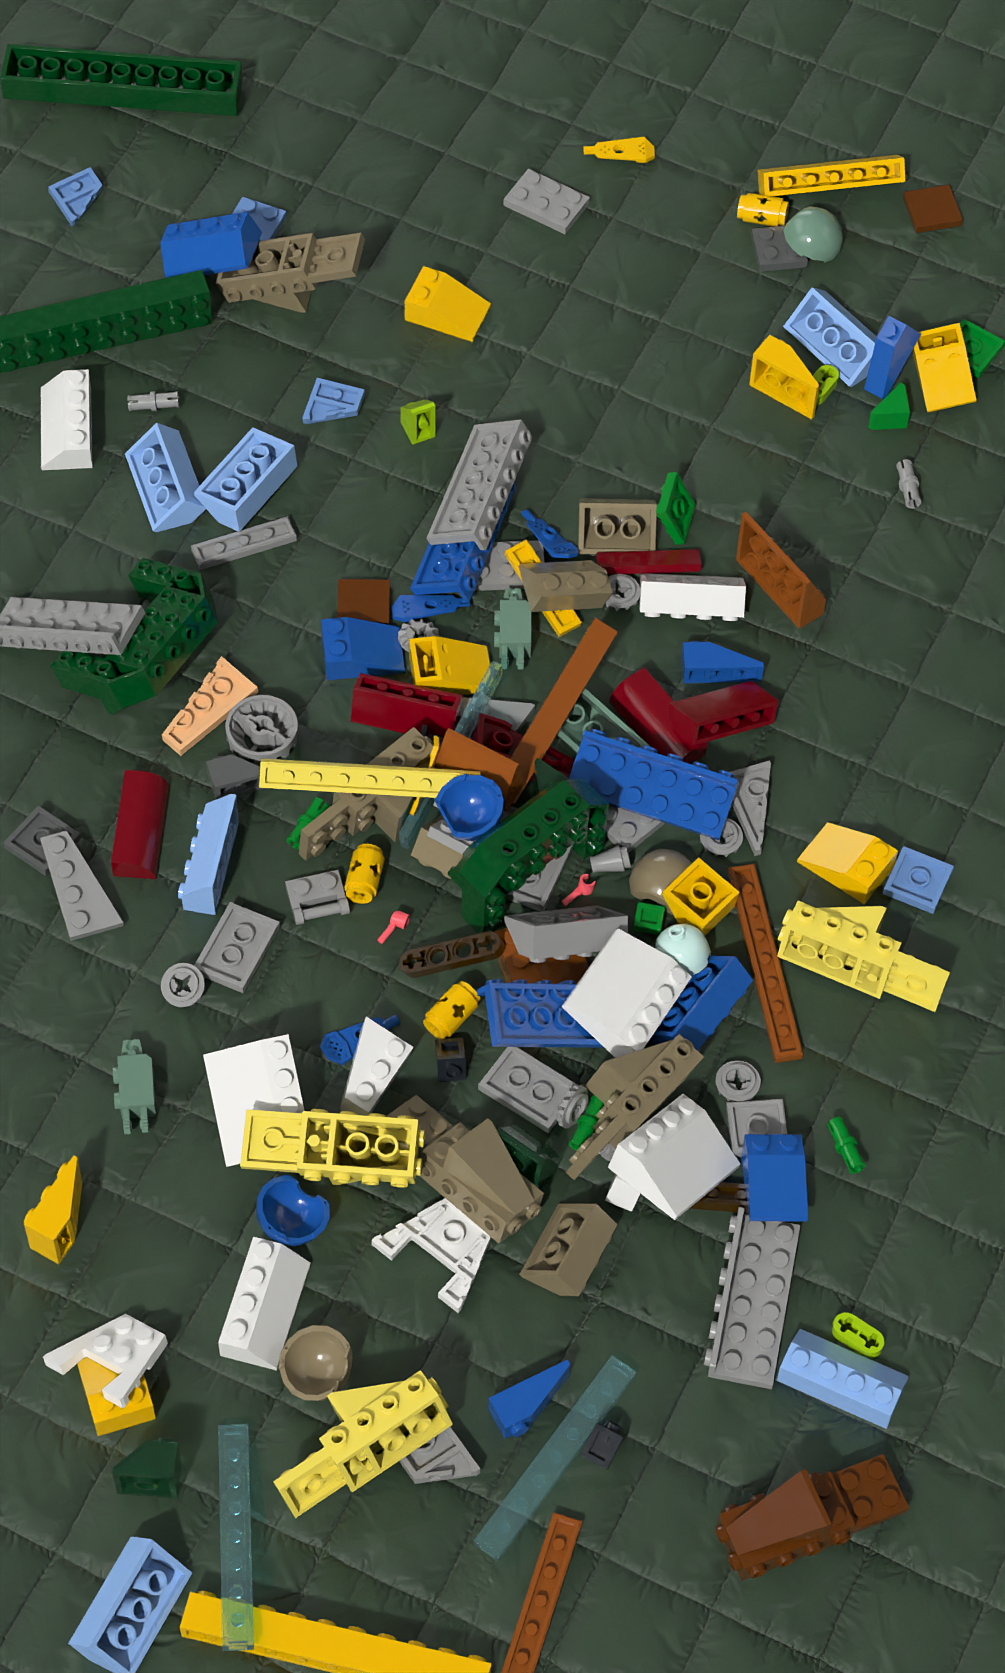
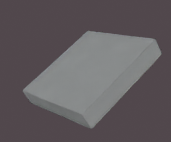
[726,1099,787,1158]

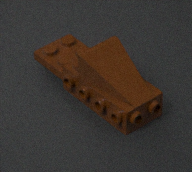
[715,1454,909,1581]

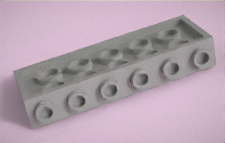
[427,420,532,550]
[0,597,145,655]
[704,1207,800,1389]

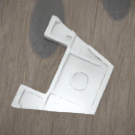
[372,1198,492,1313]
[43,1314,168,1408]

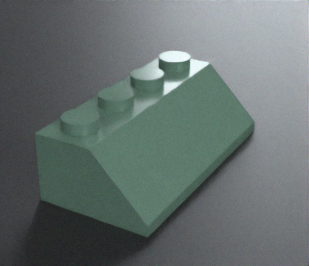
[556,688,650,753]

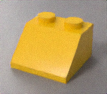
[662,857,740,936]

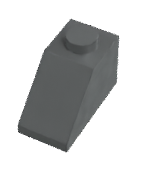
[206,754,265,800]

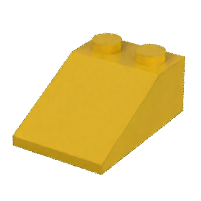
[405,266,491,342]
[749,335,819,420]
[797,822,898,904]
[77,1357,156,1436]

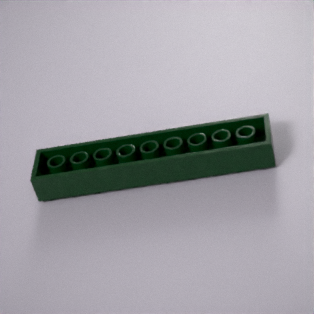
[0,44,243,116]
[0,270,212,373]

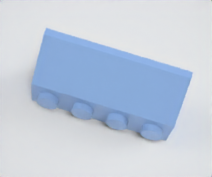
[783,287,877,387]
[125,423,206,532]
[194,427,297,532]
[178,794,239,915]
[777,1329,909,1429]
[68,1537,192,1673]

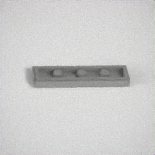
[191,516,297,570]

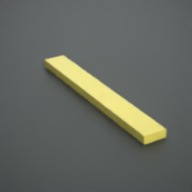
[259,759,481,798]

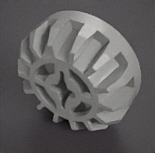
[225,695,298,765]

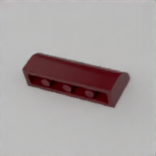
[609,668,708,764]
[350,673,463,736]
[669,681,778,746]
[111,770,169,879]

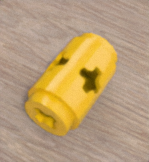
[737,193,789,226]
[344,844,385,904]
[423,981,480,1039]

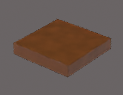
[903,185,963,233]
[337,579,390,625]

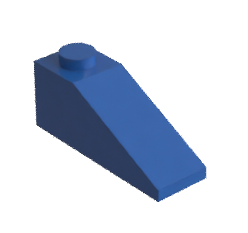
[864,316,921,399]
[681,641,764,683]
[488,1359,571,1439]

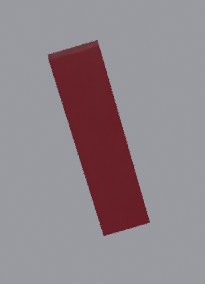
[596,549,701,575]

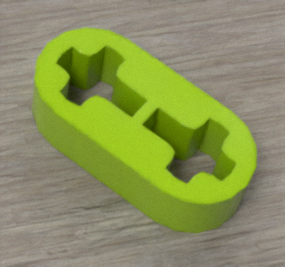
[813,365,839,406]
[832,1313,884,1359]

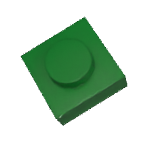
[633,902,665,935]

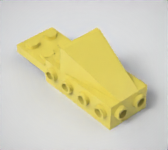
[777,901,950,1012]
[240,1109,425,1188]
[273,1370,453,1518]

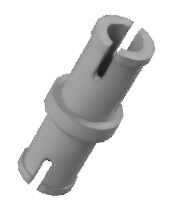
[127,391,180,411]
[896,459,922,508]

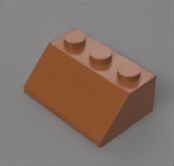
[434,728,523,812]

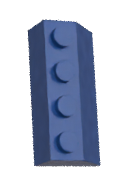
[160,212,262,278]
[648,955,753,1052]

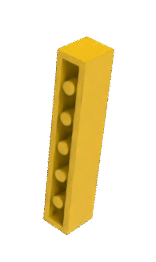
[758,155,905,196]

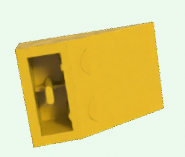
[912,323,976,413]
[409,636,494,695]
[24,1155,82,1264]

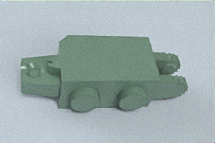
[494,588,531,669]
[113,1039,156,1134]

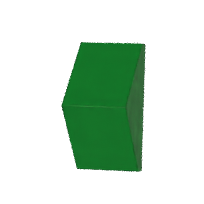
[868,382,910,430]

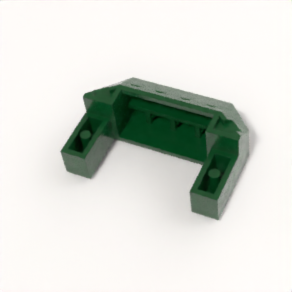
[50,558,218,715]
[448,779,609,934]

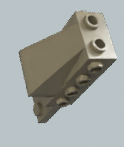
[216,233,365,313]
[299,727,434,861]
[566,1034,704,1180]
[386,1095,544,1244]

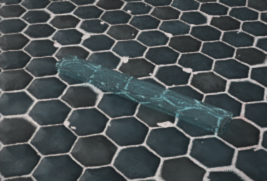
[399,661,502,849]
[474,1356,636,1561]
[218,1424,254,1651]

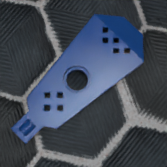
[521,509,579,558]
[391,595,470,622]
[320,1014,400,1065]

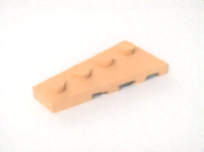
[162,656,258,756]

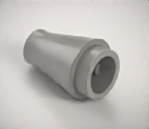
[590,845,631,873]

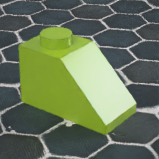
[401,399,435,445]

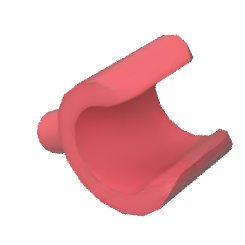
[561,874,596,906]
[377,911,410,944]

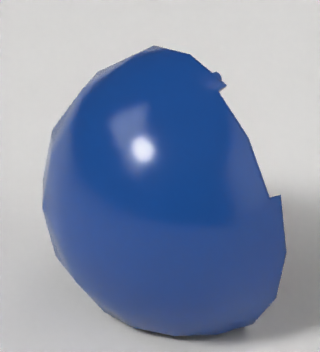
[435,774,504,841]
[256,1175,330,1246]

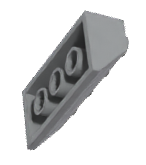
[505,905,628,963]

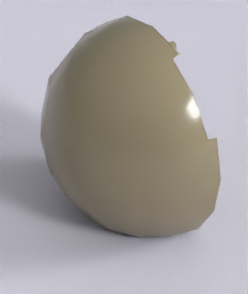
[629,849,692,915]
[278,1325,353,1401]

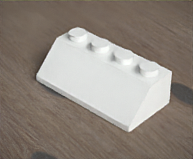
[41,370,92,470]
[639,573,746,621]
[218,1237,311,1370]

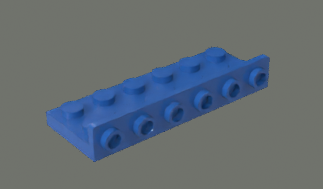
[410,482,516,601]
[568,729,738,840]
[477,979,604,1048]

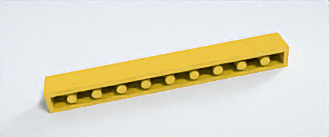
[180,1591,491,1673]

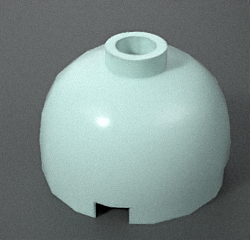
[655,923,711,976]

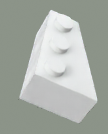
[340,1017,413,1116]

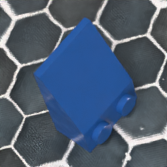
[321,617,405,680]
[741,1134,808,1221]

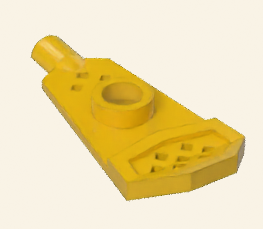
[583,137,655,163]
[409,736,441,816]

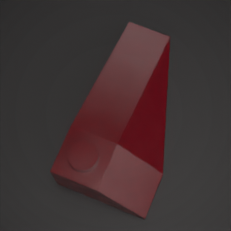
[471,713,575,783]

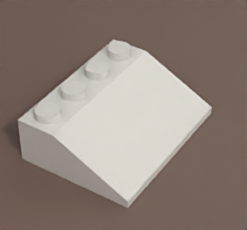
[562,928,692,1058]
[203,1035,304,1167]
[608,1094,740,1220]

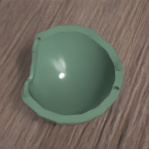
[783,206,843,263]

